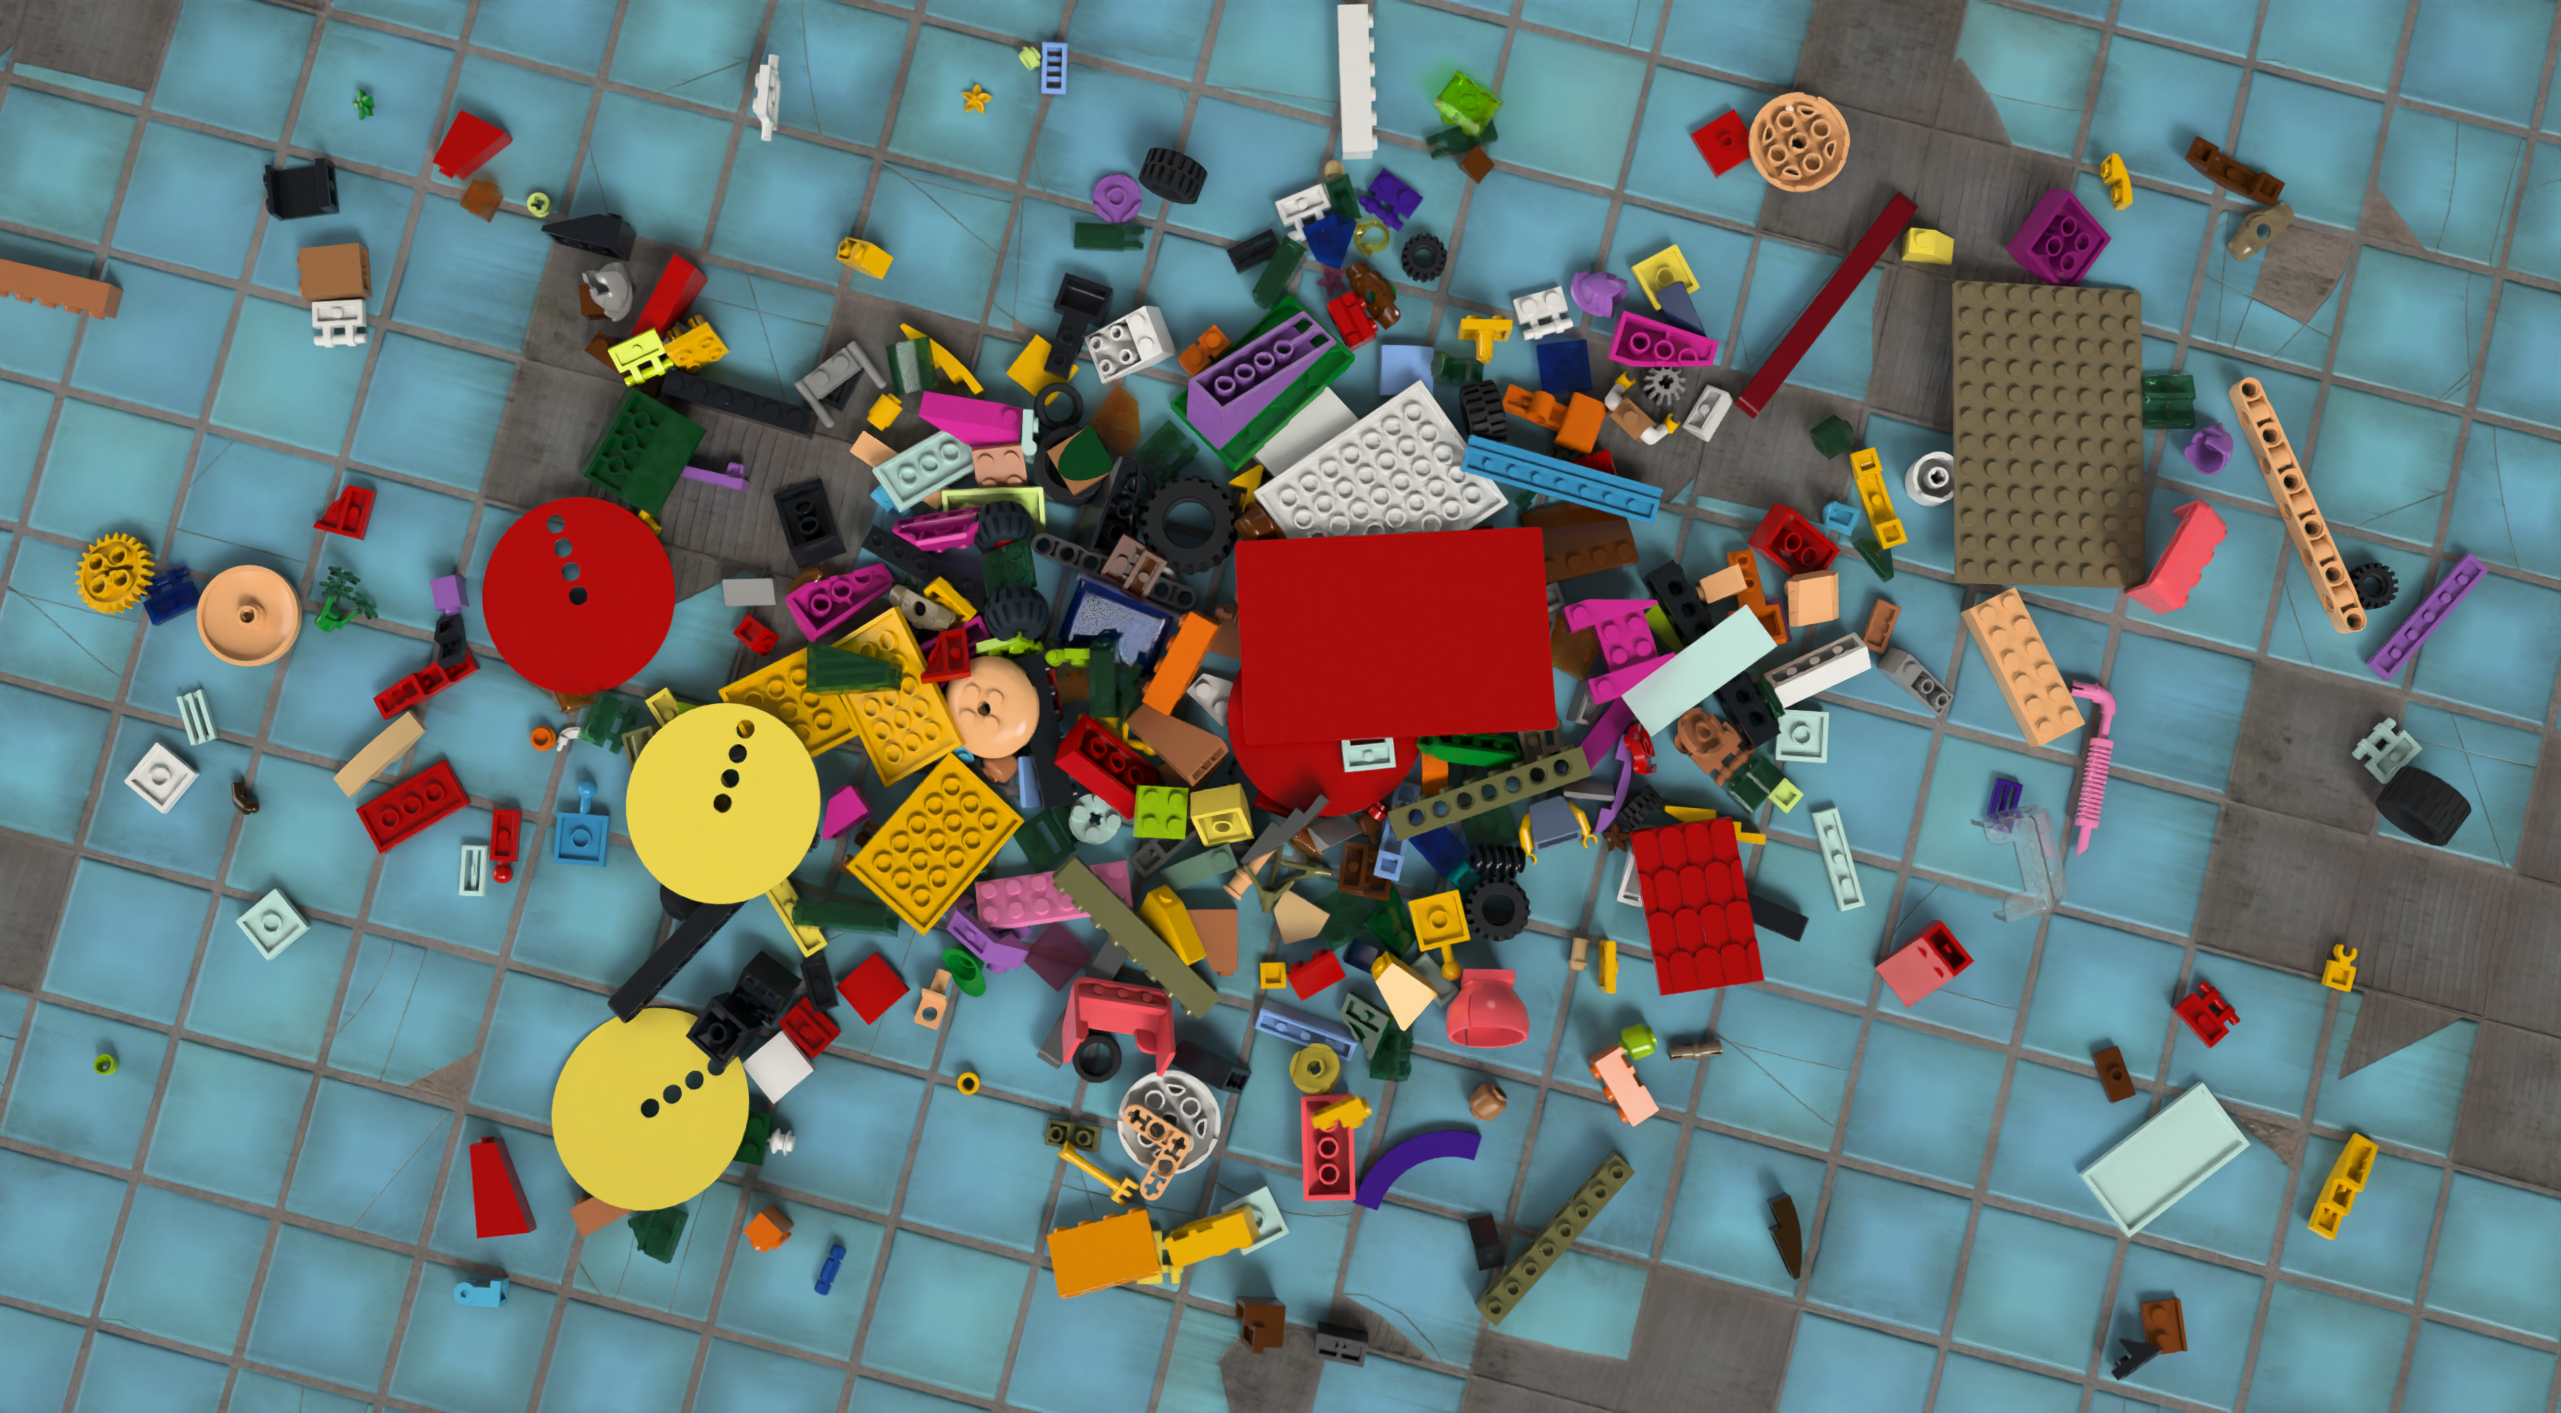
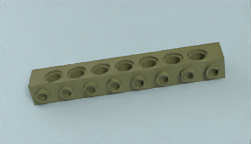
[1387,744,1592,842]
[1475,1151,1635,1327]

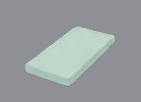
[872,430,975,513]

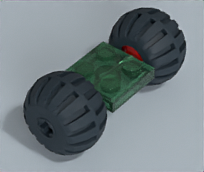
[973,500,1049,642]

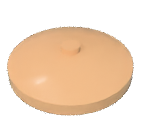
[196,565,302,667]

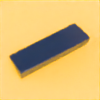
[1655,281,1707,338]

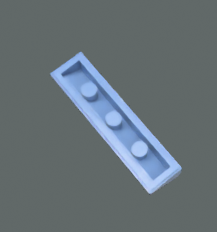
[1254,999,1358,1062]

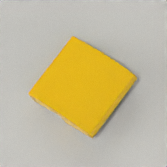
[1006,335,1079,407]

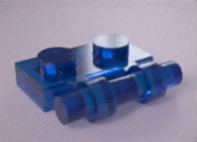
[141,566,200,626]

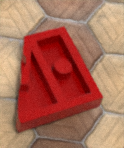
[313,485,377,541]
[920,628,971,684]

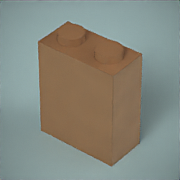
[297,243,372,303]

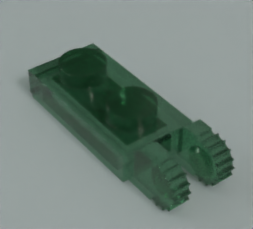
[1425,115,1499,160]
[1074,222,1145,252]

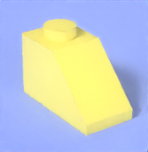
[1901,228,1954,265]

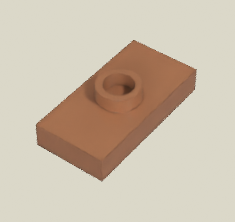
[1861,598,1902,655]

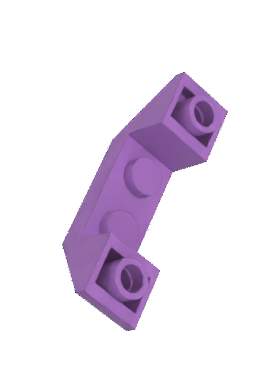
[945,892,1030,970]

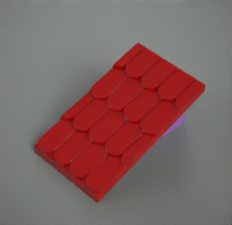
[1629,816,1765,996]

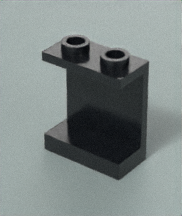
[263,158,340,221]

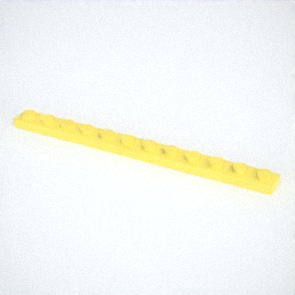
[645,687,829,958]

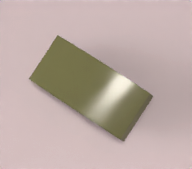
[1045,1119,1103,1153]

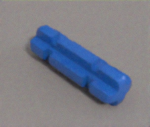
[814,1244,846,1295]

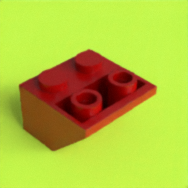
[1286,947,1346,1001]

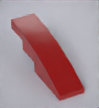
[373,647,481,720]

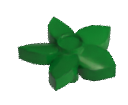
[352,89,374,120]

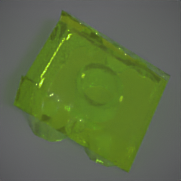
[1434,70,1503,138]

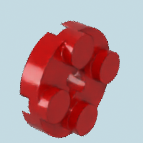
[1624,723,1657,775]

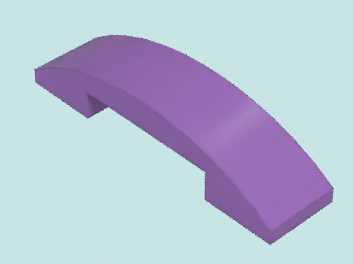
[1591,734,1632,834]

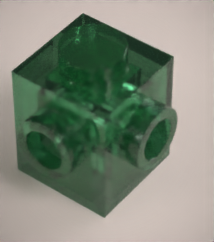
[1810,414,1855,460]

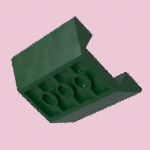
[578,387,707,517]

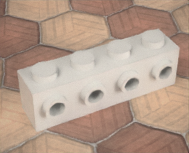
[1763,632,1871,710]

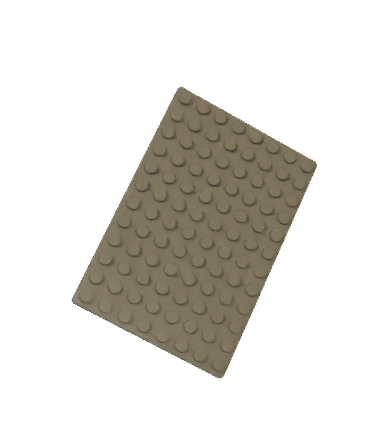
[1952,280,2145,589]

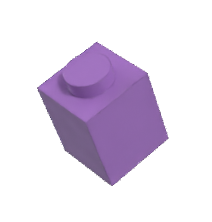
[430,575,469,615]

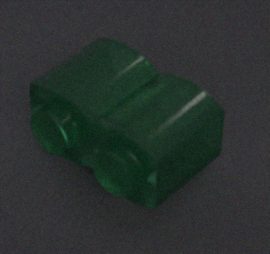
[1726,756,1786,814]

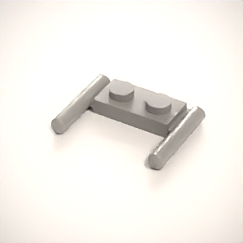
[795,341,887,428]

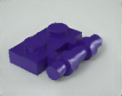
[1358,168,1423,232]

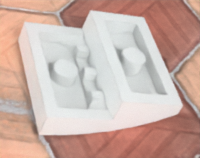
[742,1029,816,1104]

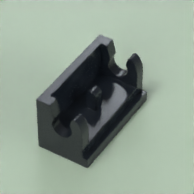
[1312,1321,1368,1367]

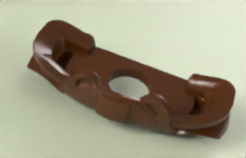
[1346,262,1401,330]

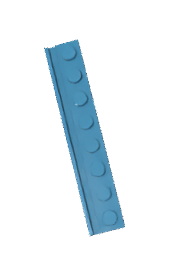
[1459,435,1664,525]

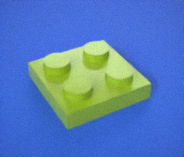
[1133,785,1189,839]

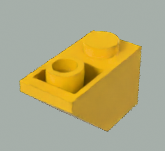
[835,237,894,280]

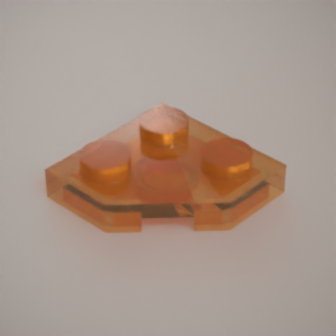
[1086,386,1141,457]

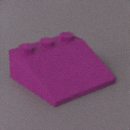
[2005,189,2111,287]

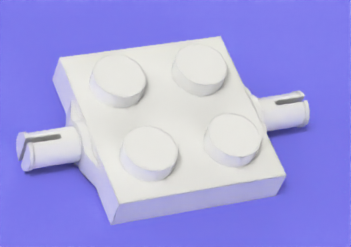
[753,54,781,141]

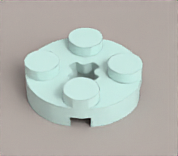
[1069,793,1121,845]

